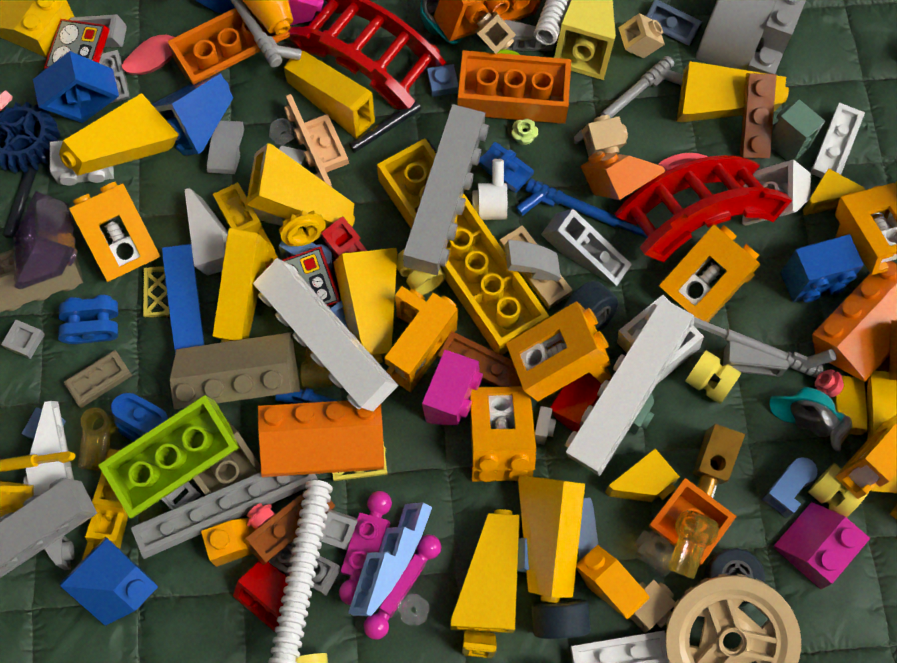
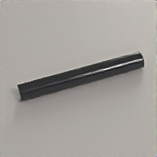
[349,101,421,153]
[3,162,39,239]

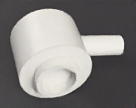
[472,159,508,220]

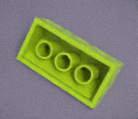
[98,395,239,519]

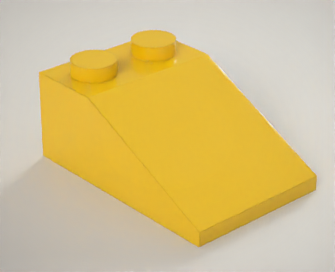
[0,0,74,58]

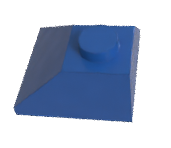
[59,537,158,626]

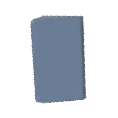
[646,0,703,46]

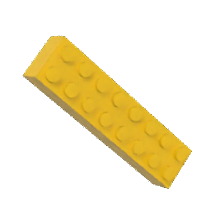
[377,138,549,355]

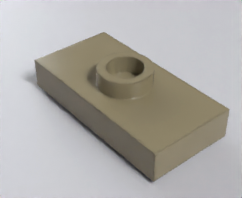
[64,350,132,408]

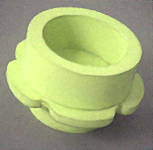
[511,119,538,145]

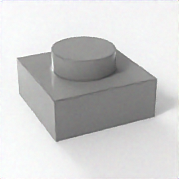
[1,320,45,359]
[535,406,556,445]
[319,509,357,550]

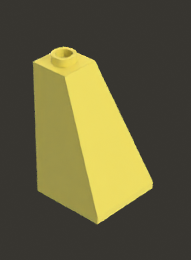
[554,0,616,80]

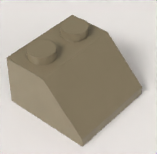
[193,419,261,496]

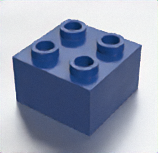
[33,51,119,123]
[780,234,864,303]

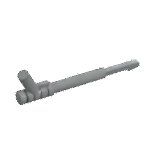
[231,0,302,67]
[573,56,683,144]
[693,317,836,378]

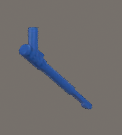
[516,178,648,239]

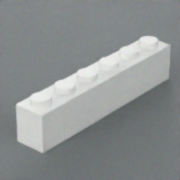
[253,258,399,411]
[565,298,694,476]

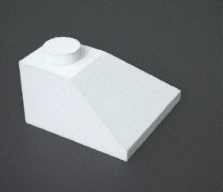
[743,160,811,226]

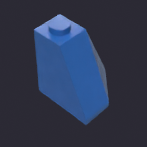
[152,73,233,155]

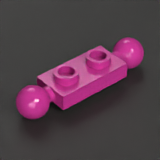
[339,491,392,605]
[364,535,441,640]

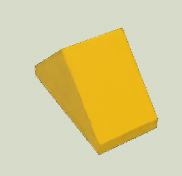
[803,168,865,215]

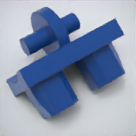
[478,142,534,193]

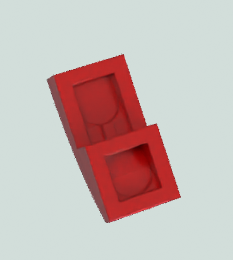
[320,216,367,259]

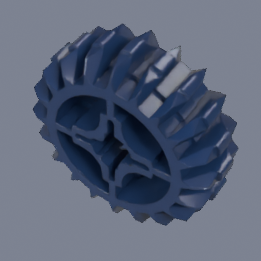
[0,102,61,174]

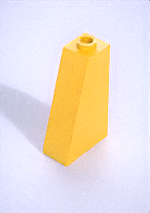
[284,51,375,139]
[677,61,789,122]
[58,93,179,176]
[246,143,355,229]
[213,228,269,343]
[333,248,397,363]
[518,475,585,603]
[451,509,519,633]

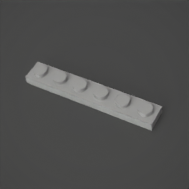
[131,472,317,559]

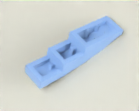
[348,502,432,616]

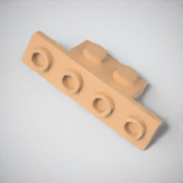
[284,94,349,187]

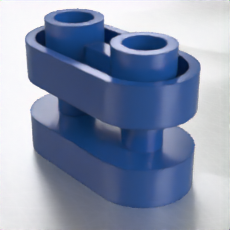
[58,295,118,344]
[111,393,168,442]

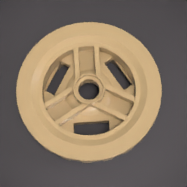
[665,574,801,663]

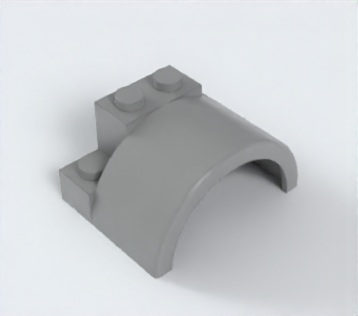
[695,0,806,74]

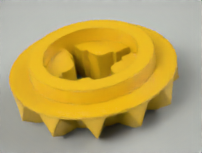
[279,210,326,246]

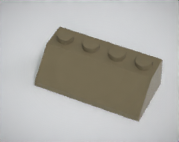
[0,231,83,312]
[170,332,300,409]

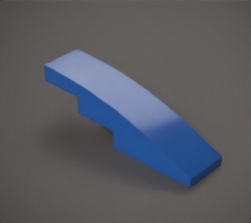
[162,244,205,353]

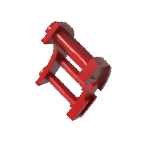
[288,0,446,109]
[615,155,792,262]

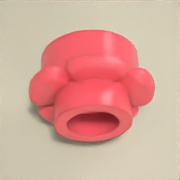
[814,369,844,398]
[247,503,276,530]

